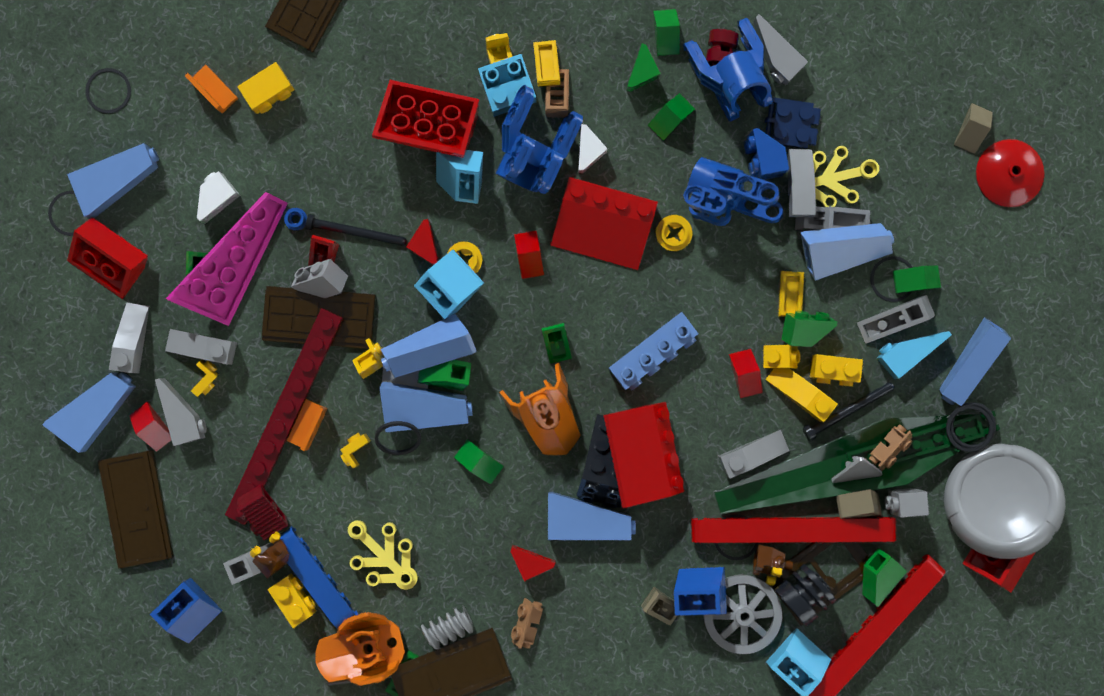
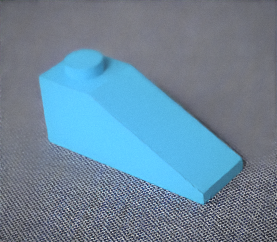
[877,331,952,379]

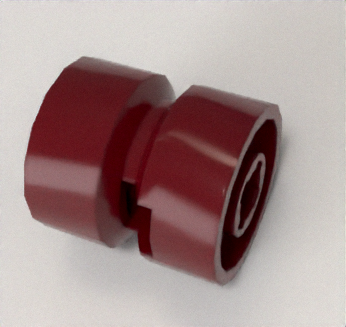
[706,29,739,66]

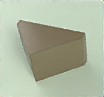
[954,103,993,154]
[836,489,882,519]
[641,587,677,626]

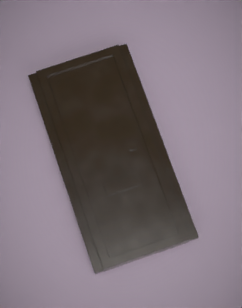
[265,0,342,53]
[262,286,376,349]
[98,450,173,569]
[391,627,512,696]

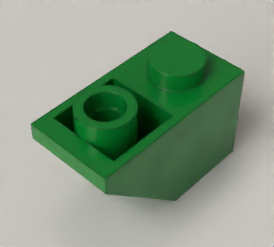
[781,310,837,347]
[417,360,471,391]
[862,548,907,607]

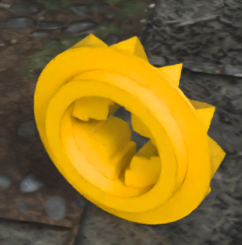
[656,215,692,251]
[447,241,482,273]

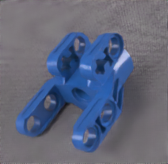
[683,18,773,121]
[495,85,583,194]
[684,157,784,226]

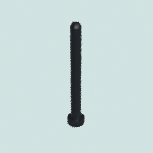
[306,214,406,246]
[803,382,895,442]

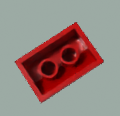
[67,217,148,299]
[963,549,1036,593]

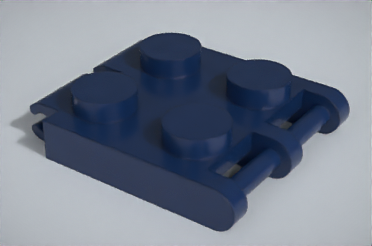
[765,97,821,149]

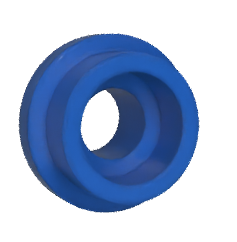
[284,208,307,231]

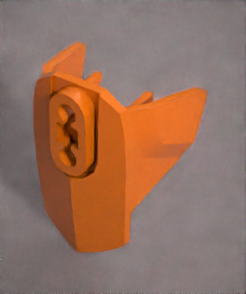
[499,363,580,455]
[315,612,405,686]

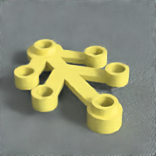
[813,146,879,207]
[348,520,418,590]

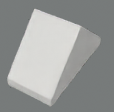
[578,124,607,173]

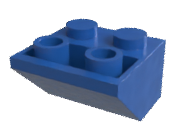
[744,128,789,180]
[674,567,727,616]
[150,578,223,644]

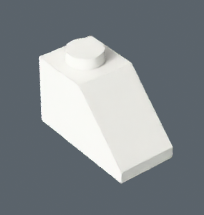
[197,171,240,224]

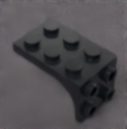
[576,414,622,508]

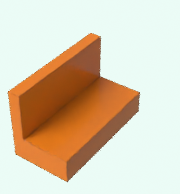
[185,65,238,114]
[287,399,328,451]

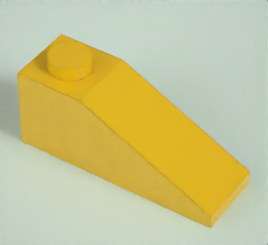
[765,368,838,422]

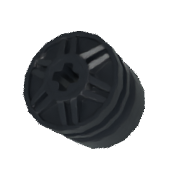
[774,564,837,627]

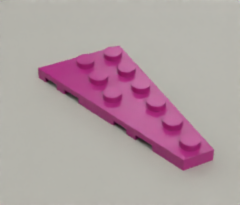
[166,192,288,326]

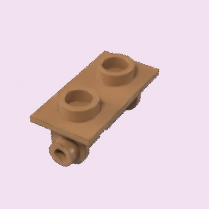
[869,424,913,471]
[511,598,543,648]

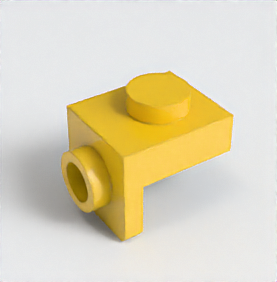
[485,33,512,64]
[352,338,383,379]
[763,345,800,369]
[191,360,219,397]
[340,433,371,468]

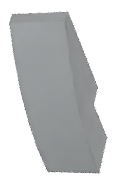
[788,149,816,217]
[795,206,870,231]

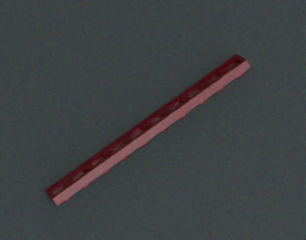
[225,308,343,525]

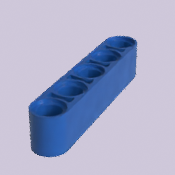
[280,526,359,629]

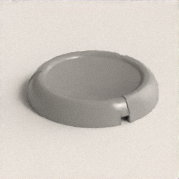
[944,444,1066,559]

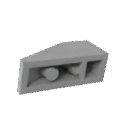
[753,14,808,86]
[857,295,935,344]
[109,303,150,373]
[165,329,237,365]
[155,378,207,446]
[718,430,789,479]

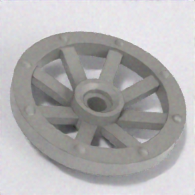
[703,575,782,654]

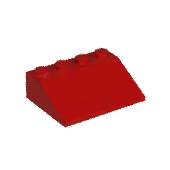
[372,80,479,158]
[551,177,658,270]
[604,402,684,508]

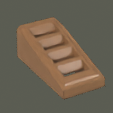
[545,69,569,117]

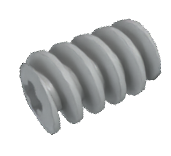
[421,605,473,650]

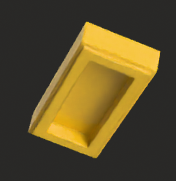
[533,40,560,87]
[778,271,804,317]

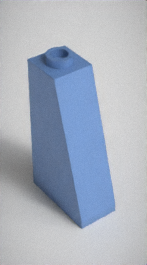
[67,143,159,219]
[801,223,894,281]
[380,314,477,378]
[939,317,1011,406]
[42,372,136,453]
[380,382,473,432]
[548,492,636,540]

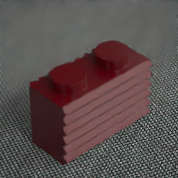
[236,484,288,541]

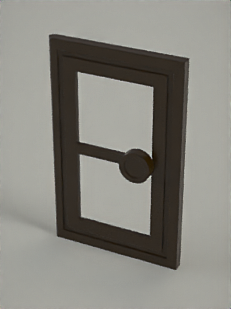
[765,542,869,626]

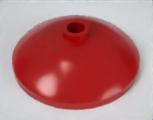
[976,139,1044,207]

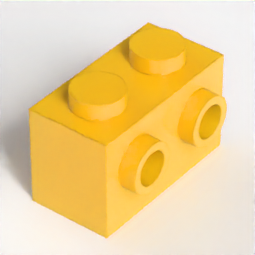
[237,62,295,114]
[810,354,863,387]
[267,573,316,628]

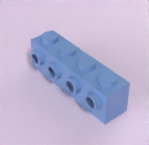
[608,312,699,391]

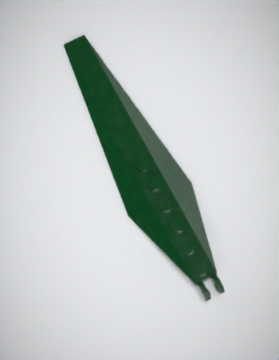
[714,411,1000,514]

